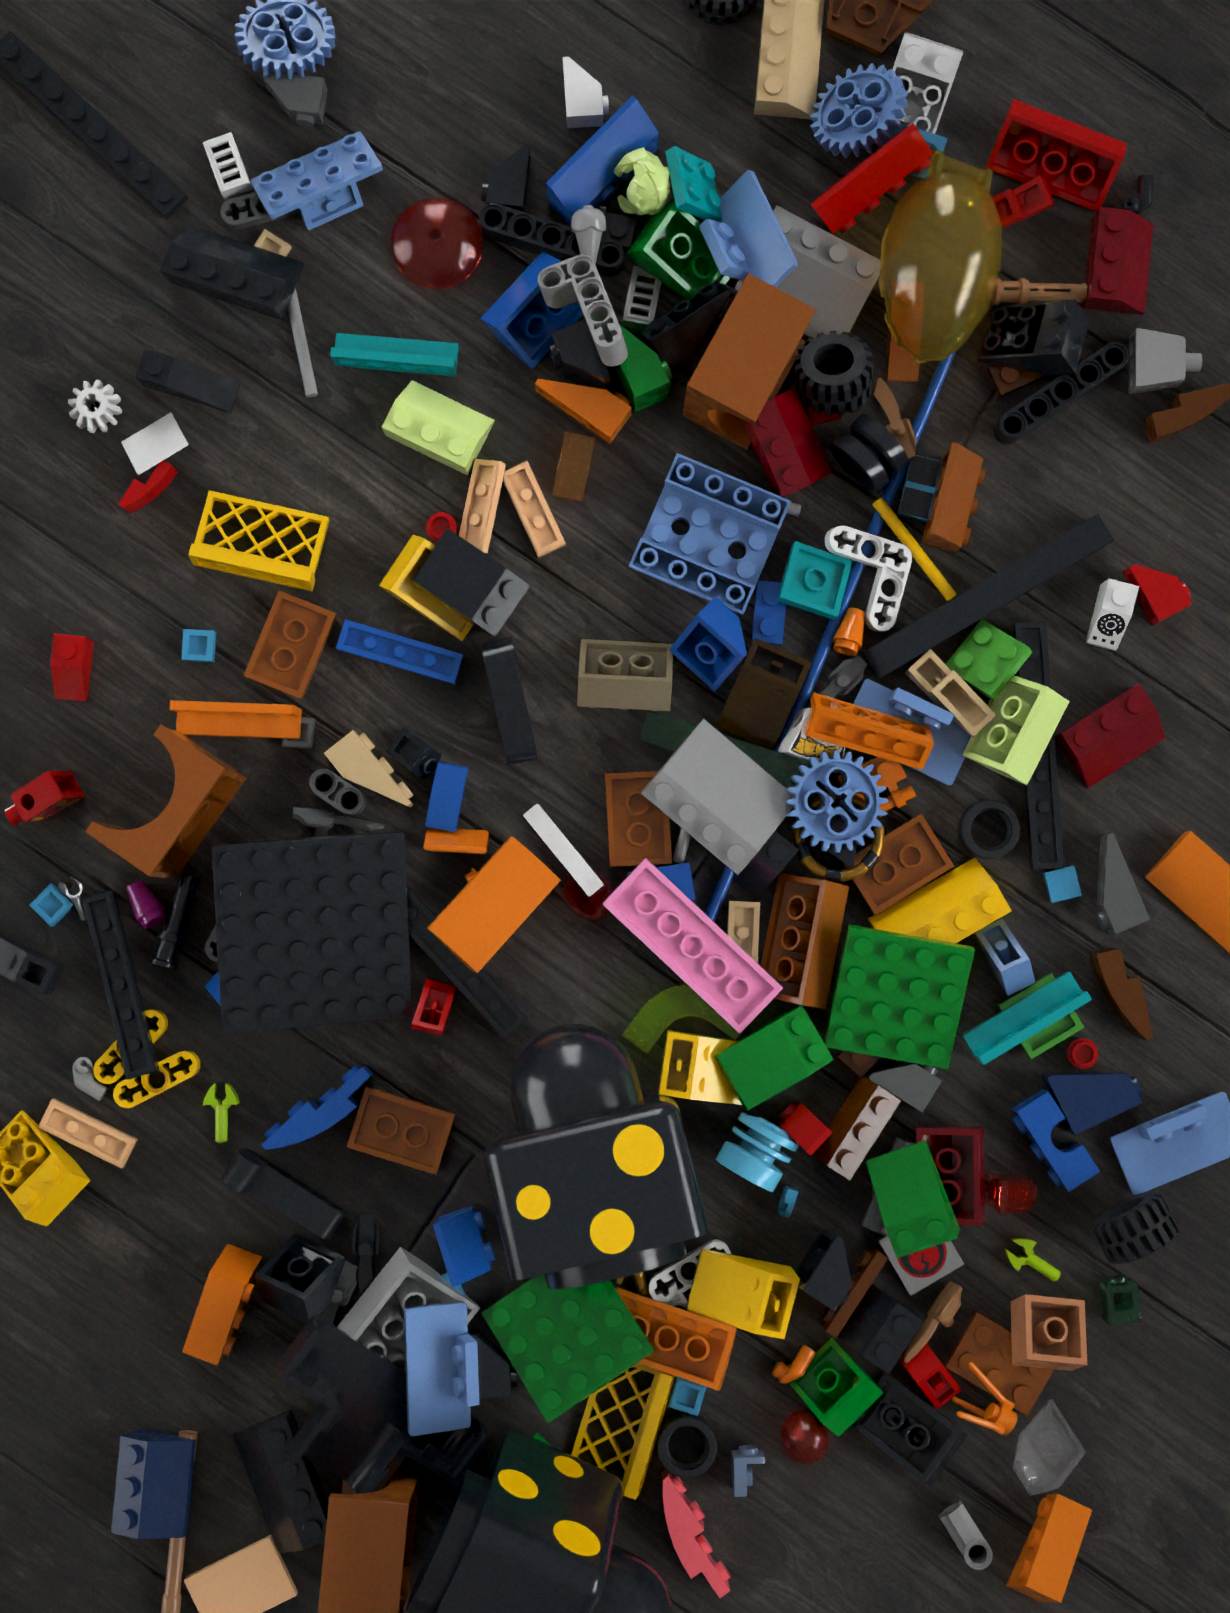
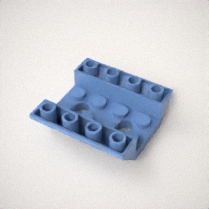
[628,453,791,615]

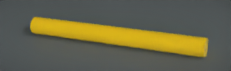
[872,497,957,601]

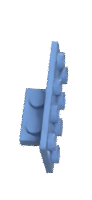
[250,131,383,231]
[699,170,798,287]
[853,679,971,786]
[1109,1092,1230,1195]
[404,1301,479,1436]

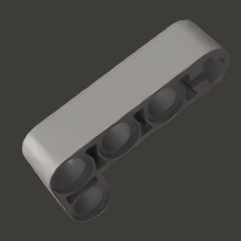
[537,255,628,366]

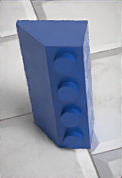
[546,95,659,226]

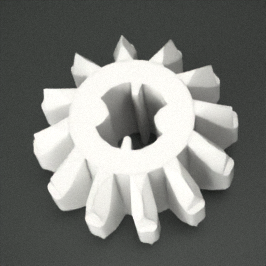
[68,380,122,433]

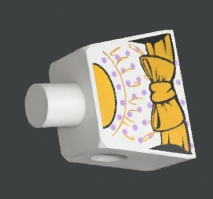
[777,695,846,773]

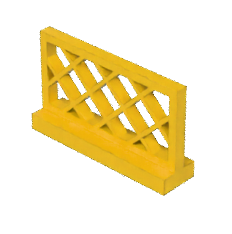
[188,490,330,592]
[571,1363,676,1500]

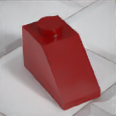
[1122,564,1192,625]
[50,633,94,702]
[778,1101,833,1156]
[899,1343,962,1410]

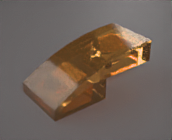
[552,431,596,501]

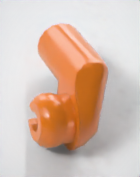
[771,1345,816,1384]

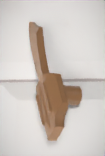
[873,378,917,460]
[904,1281,963,1363]

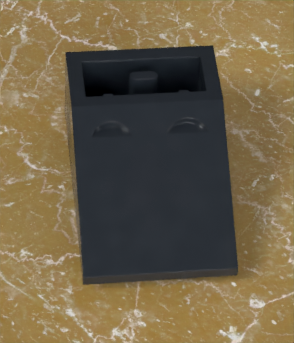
[977,299,1090,375]

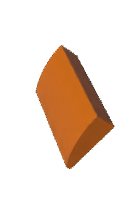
[1144,831,1230,954]
[427,836,561,973]
[617,1287,737,1391]

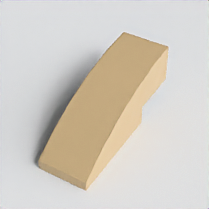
[905,649,996,737]

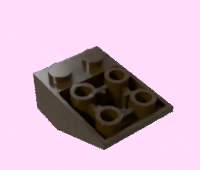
[716,638,812,751]

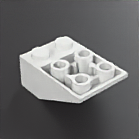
[893,32,963,134]

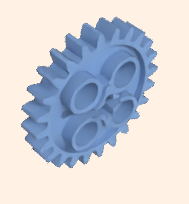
[235,0,336,80]
[810,63,908,158]
[785,750,888,853]

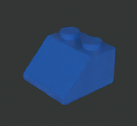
[669,597,747,692]
[433,1205,496,1287]

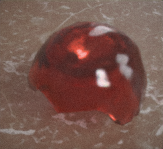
[562,869,614,920]
[781,1410,830,1465]

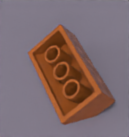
[761,873,849,1009]

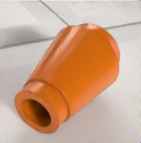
[832,608,865,656]

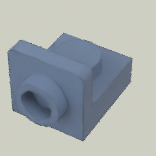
[731,1445,765,1497]

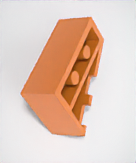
[182,1244,262,1366]
[1006,1493,1092,1603]

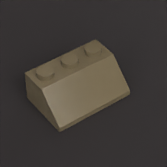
[577,639,673,711]

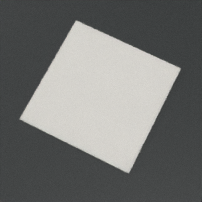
[121,413,189,475]

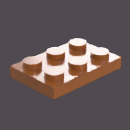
[243,590,337,700]
[605,771,672,867]
[841,813,954,915]
[347,1086,456,1175]
[944,1310,1054,1416]

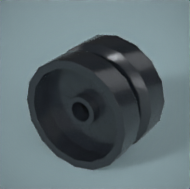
[830,414,909,494]

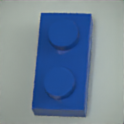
[751,580,786,646]

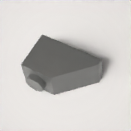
[262,71,328,127]
[865,1062,942,1113]

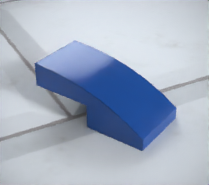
[425,761,469,832]

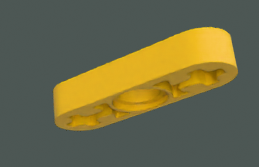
[93,1009,168,1084]
[113,1050,200,1108]

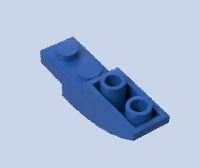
[261,1065,374,1150]

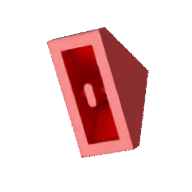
[411,979,456,1035]

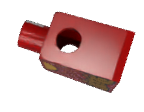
[5,770,86,826]

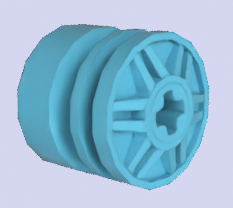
[715,1112,799,1192]

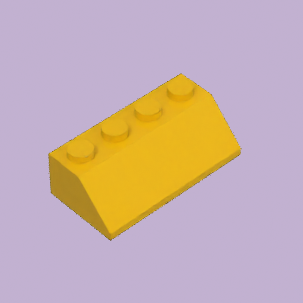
[867,857,1012,943]

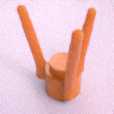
[951,1362,1018,1435]

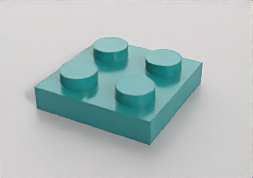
[665,146,722,221]
[777,541,853,620]

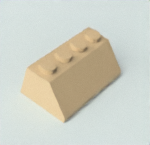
[754,0,824,119]

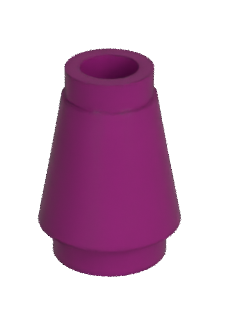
[126,880,166,929]

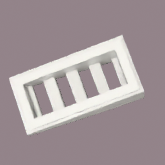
[203,132,253,200]

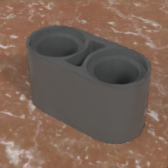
[309,769,366,816]

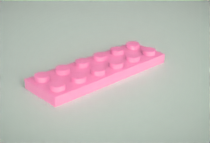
[602,858,783,1034]

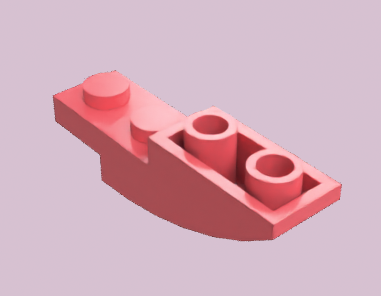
[662,1469,731,1598]

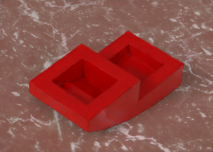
[982,175,1055,231]
[118,460,178,514]

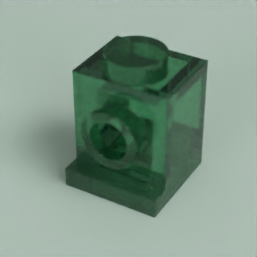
[1100,1275,1142,1326]

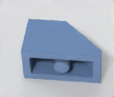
[975,919,1036,996]

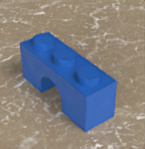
[1011,1089,1100,1192]

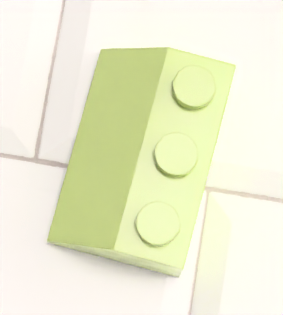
[382,380,495,476]
[962,676,1070,785]

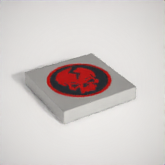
[877,1235,964,1296]

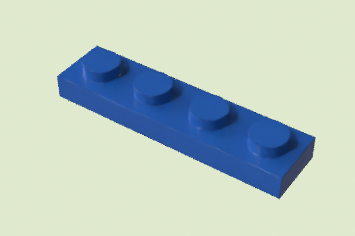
[336,619,464,685]

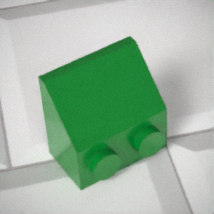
[789,1337,884,1437]

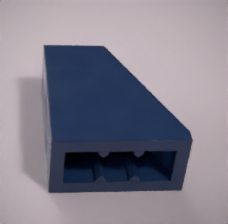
[1041,1072,1142,1135]

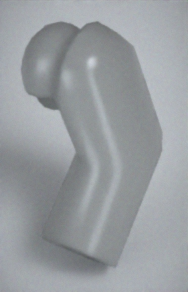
[72,1057,108,1101]

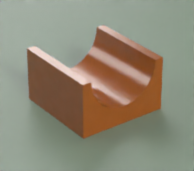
[683,273,817,450]
[85,724,247,879]
[318,1468,421,1613]

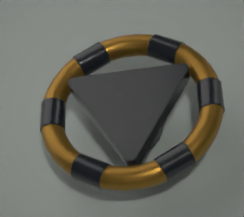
[793,793,884,882]

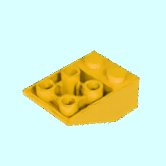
[658,1030,742,1105]
[0,1110,91,1227]
[686,1249,800,1339]

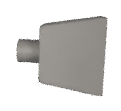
[1128,328,1202,394]

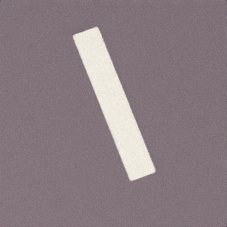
[523,804,604,897]

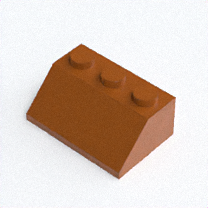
[921,442,986,553]

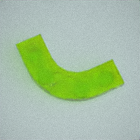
[622,984,739,1054]

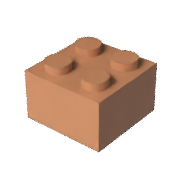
[1010,1294,1087,1371]

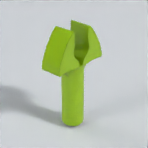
[203,1083,240,1143]
[1004,1237,1061,1282]

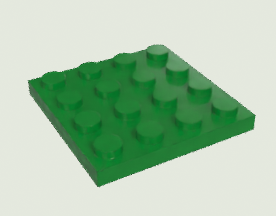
[824,924,975,1069]
[481,1275,655,1423]

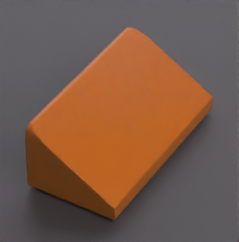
[424,827,489,854]

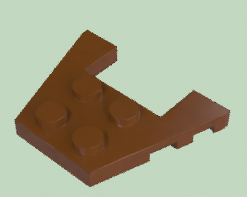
[825,0,935,57]

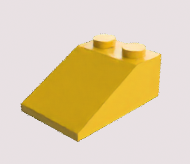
[379,535,473,641]

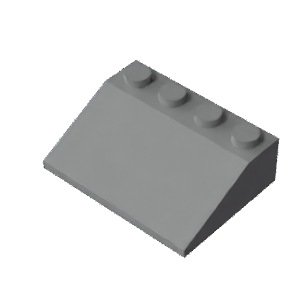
[734,206,886,339]
[642,718,793,875]
[337,1247,480,1371]

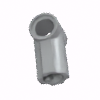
[938,1501,993,1570]

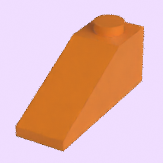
[535,379,632,444]

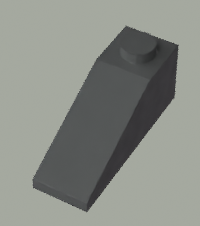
[1096,833,1150,934]

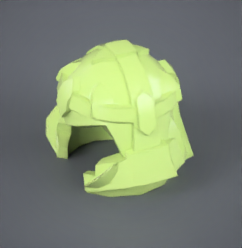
[614,147,673,215]

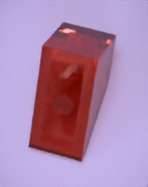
[988,1173,1037,1213]

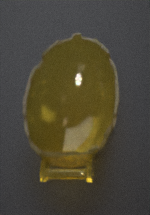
[879,150,1002,363]

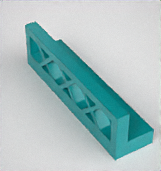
[330,333,459,376]
[961,971,1092,1065]

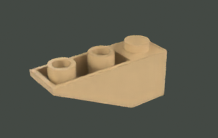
[324,730,414,808]

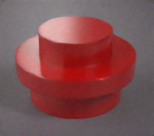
[426,512,457,542]
[1066,1038,1098,1069]

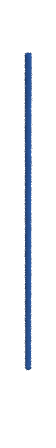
[705,316,969,923]

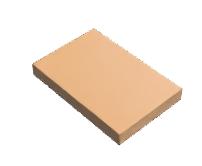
[184,1535,298,1613]

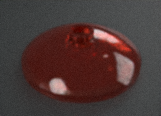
[391,197,483,289]

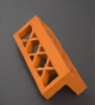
[805,692,934,770]
[169,700,302,739]

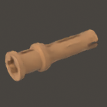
[991,277,1087,306]

